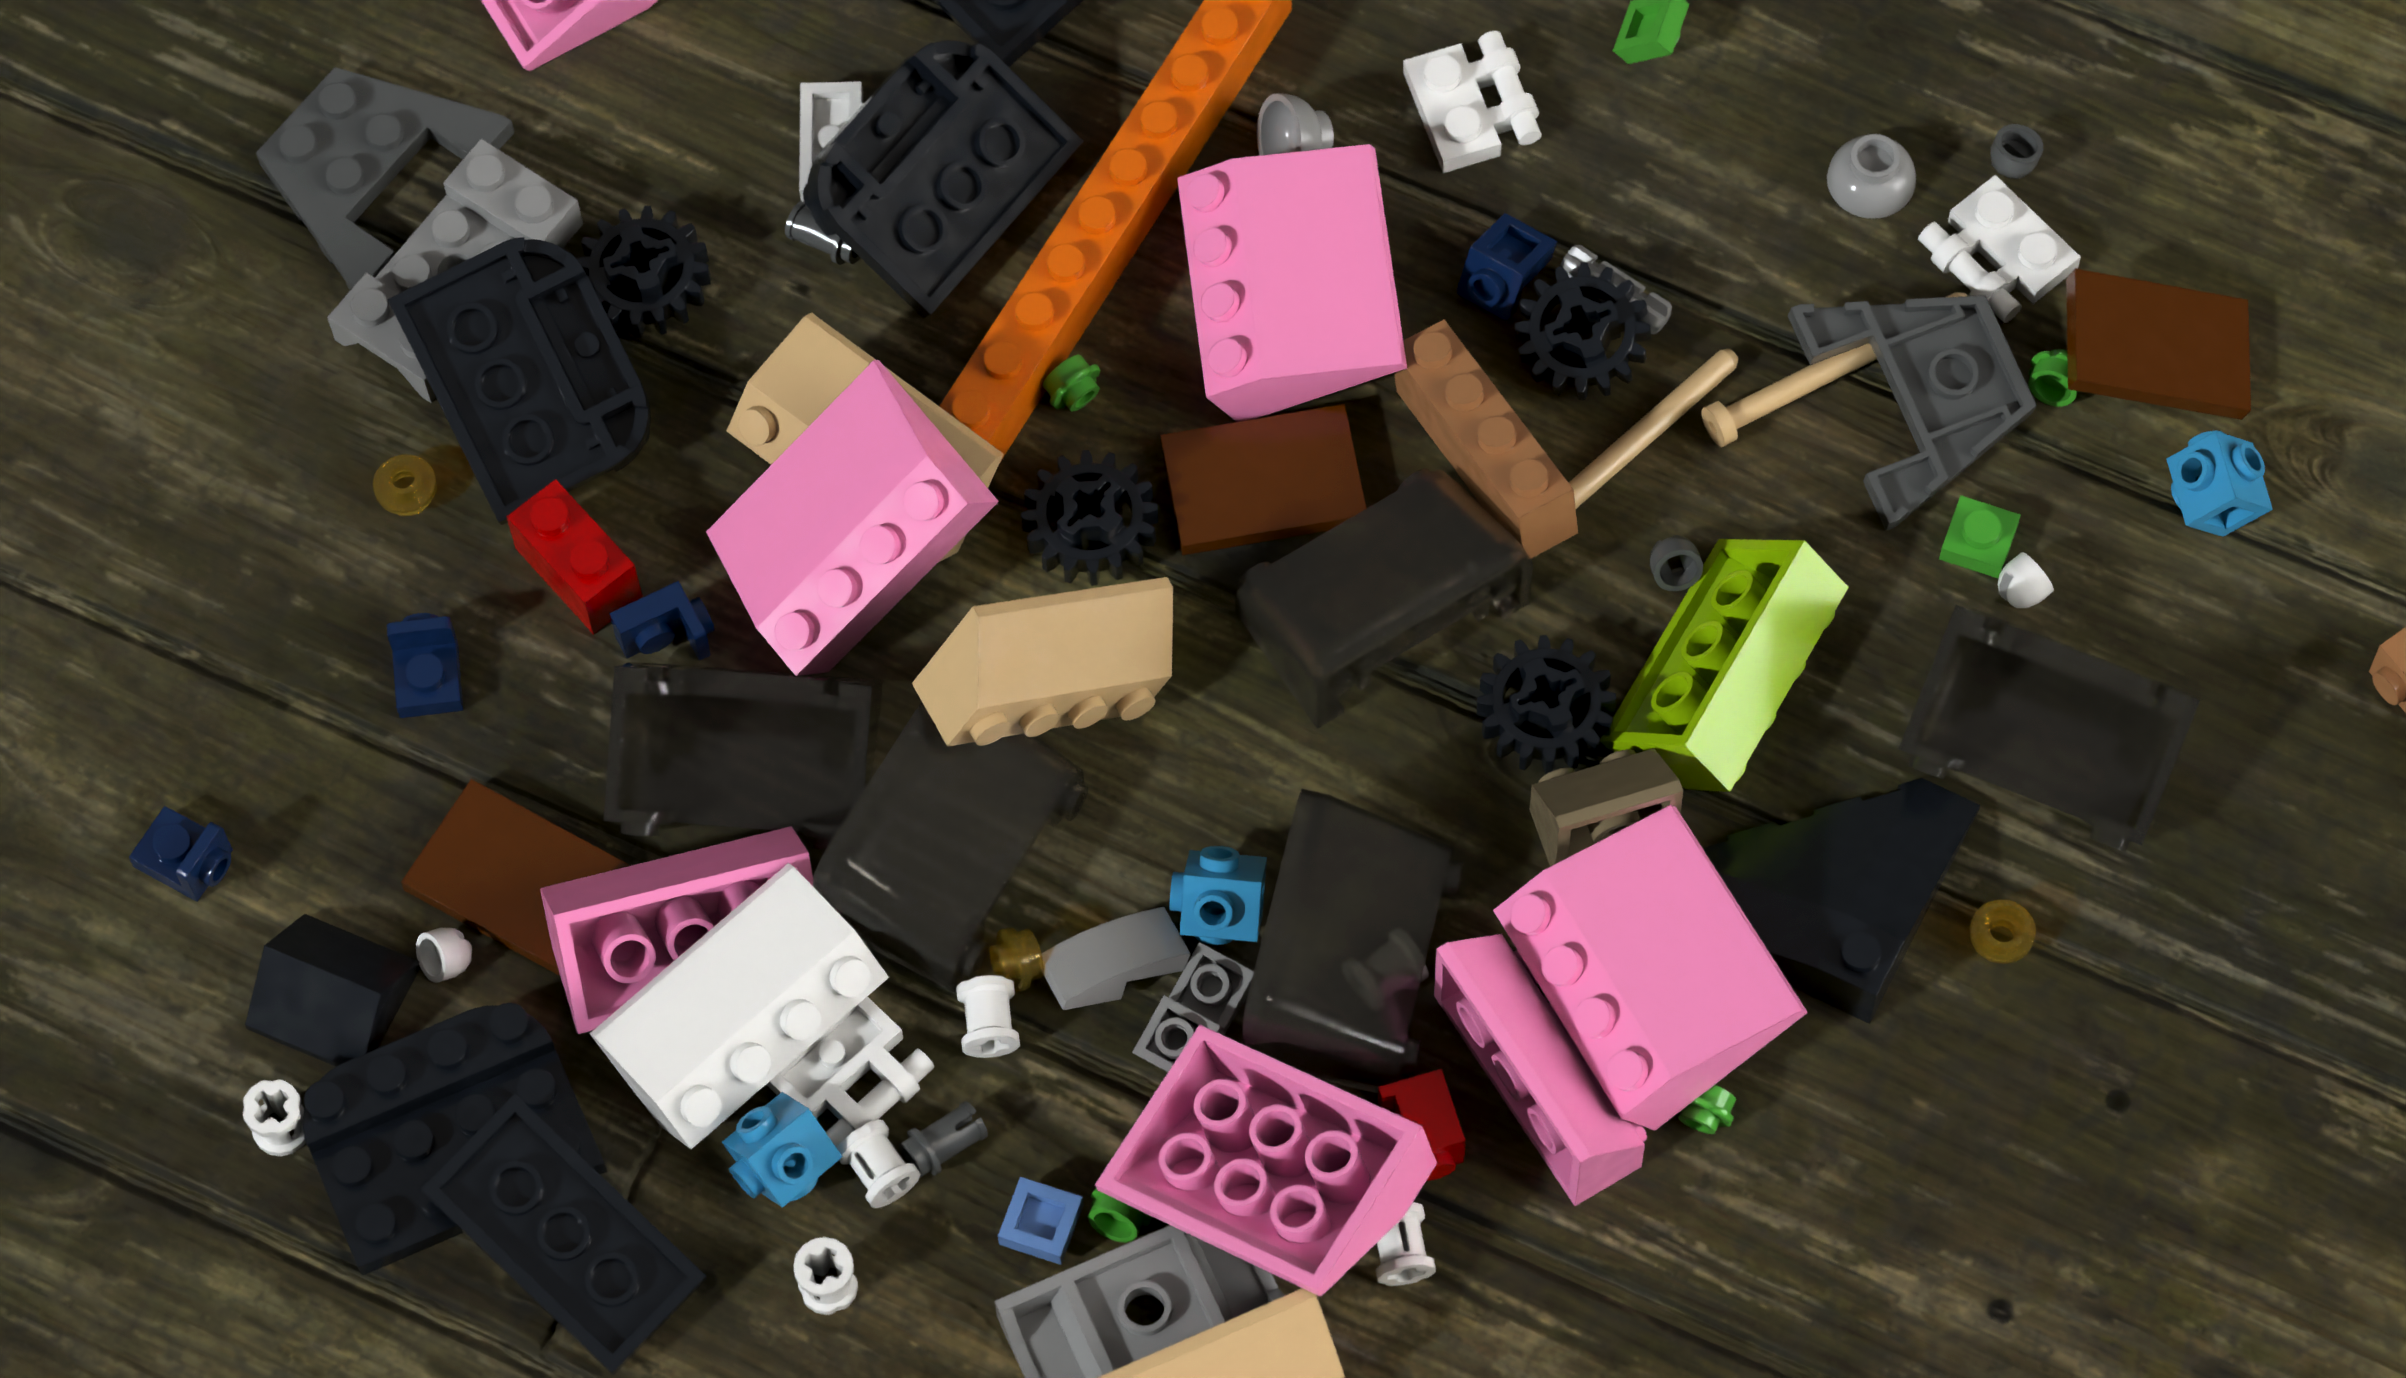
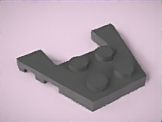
[256,67,515,290]
[1788,295,2037,531]

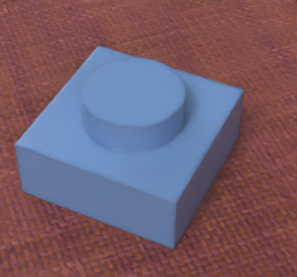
[998,1177,1083,1265]

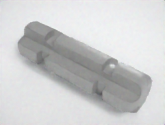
[1560,245,1672,334]

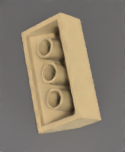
[727,313,1004,563]
[912,577,1173,747]
[1097,1288,1345,1378]

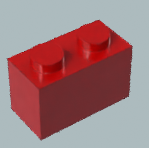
[506,479,643,635]

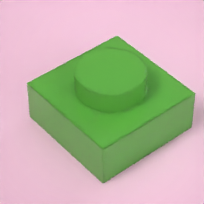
[1613,0,1689,64]
[1939,495,2021,578]

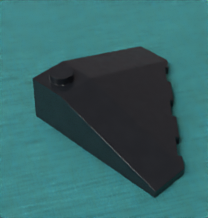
[1703,778,1980,1024]

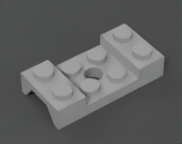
[327,139,583,403]
[994,1225,1285,1378]

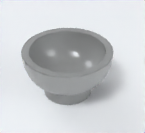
[1257,93,1334,156]
[1827,134,1916,219]

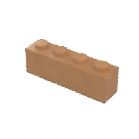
[1394,319,1578,562]

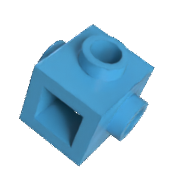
[2166,431,2273,537]
[1169,846,1267,945]
[722,1092,843,1208]

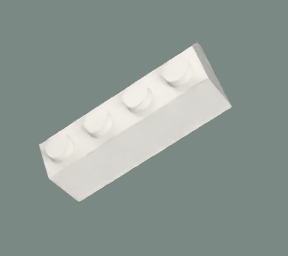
[590,863,889,1149]

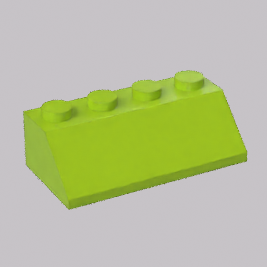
[1600,539,1849,792]

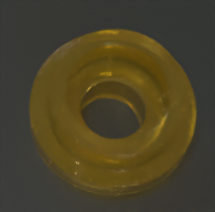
[373,454,437,516]
[1970,900,2036,964]
[989,927,1044,992]

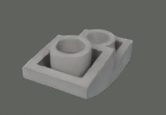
[1037,907,1190,1010]
[1132,942,1259,1072]

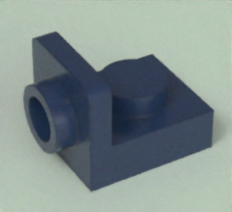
[1457,213,1557,320]
[609,581,715,661]
[387,613,463,718]
[129,806,233,902]

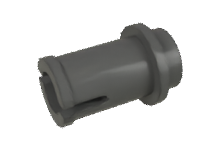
[785,201,860,265]
[900,1101,988,1177]

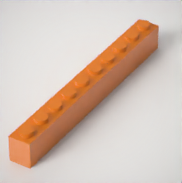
[939,0,1292,462]

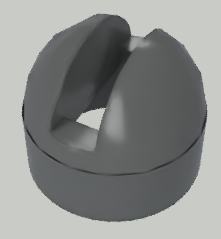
[1991,124,2043,179]
[1650,535,1703,591]

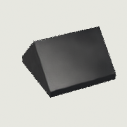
[245,914,420,1066]

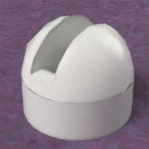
[1997,552,2054,608]
[416,928,472,983]

